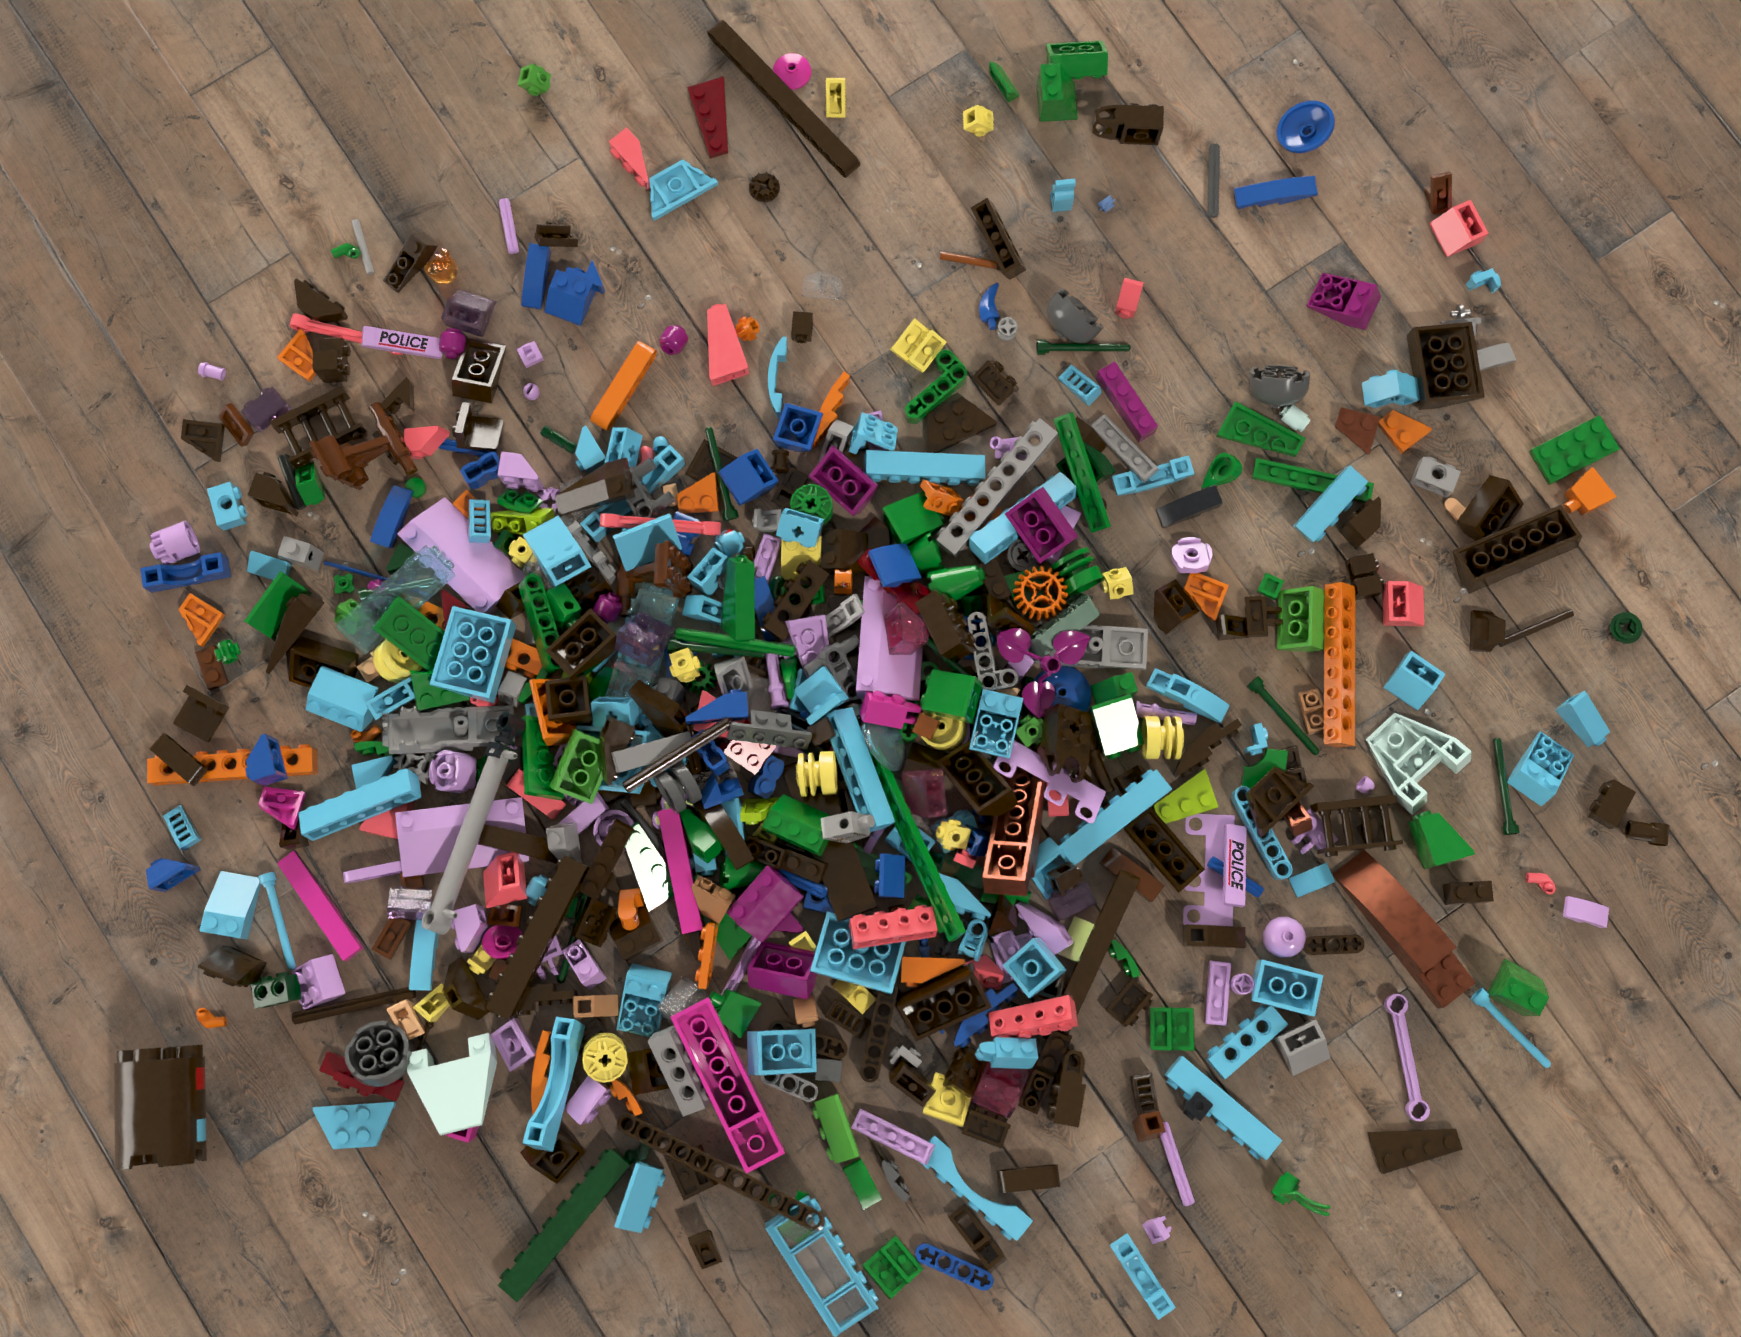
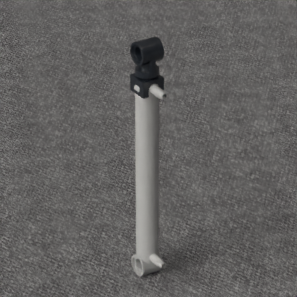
[422,711,526,935]

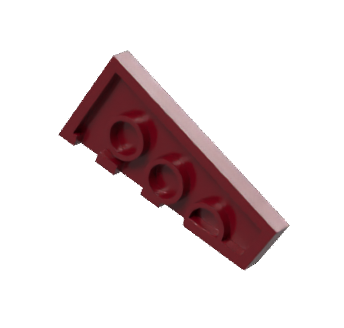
[687,76,728,159]
[857,548,931,620]

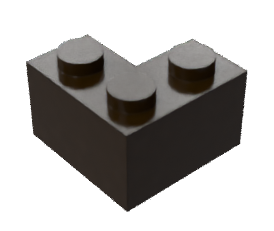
[313,338,351,383]

